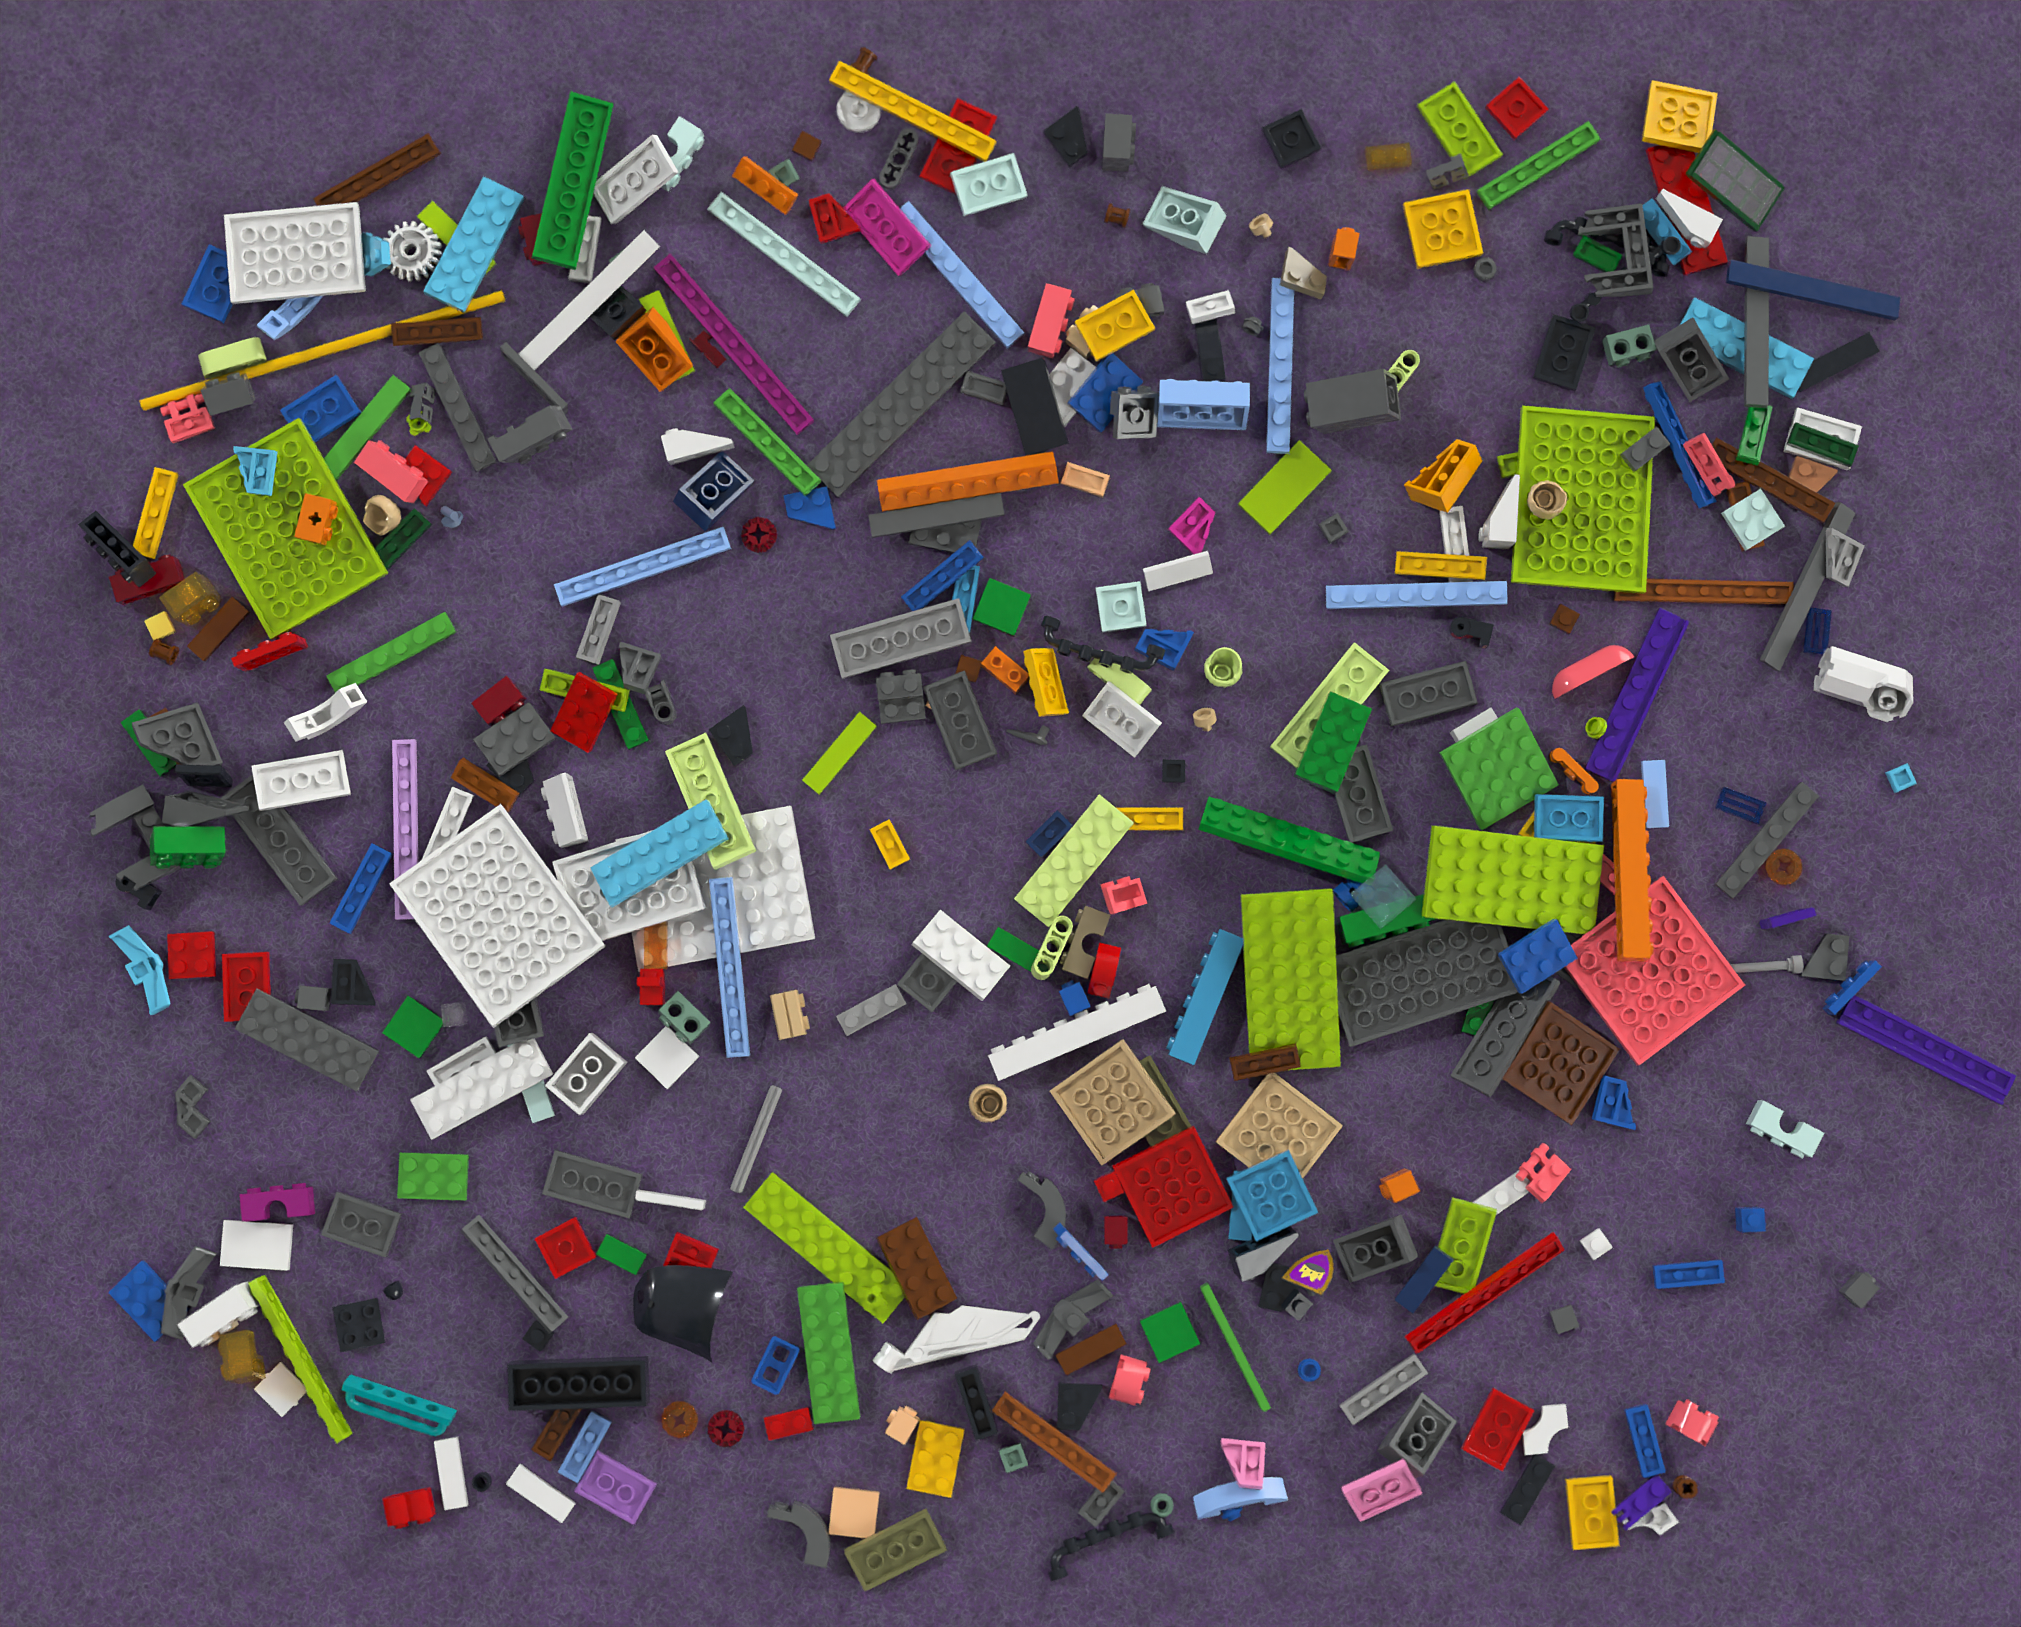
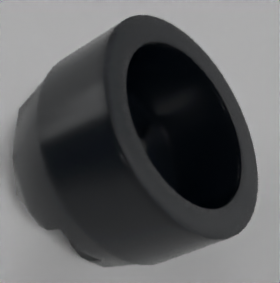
[383,1281,403,1300]
[472,1472,492,1492]

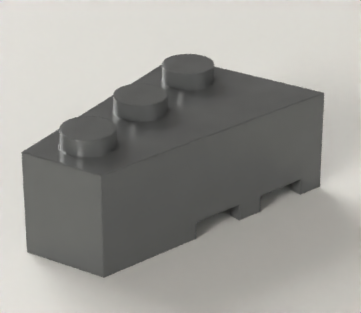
[487,405,573,464]

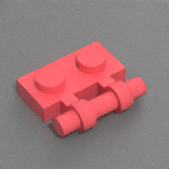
[160,394,215,443]
[1516,1143,1571,1203]

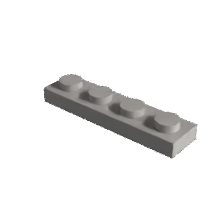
[1339,1353,1428,1425]

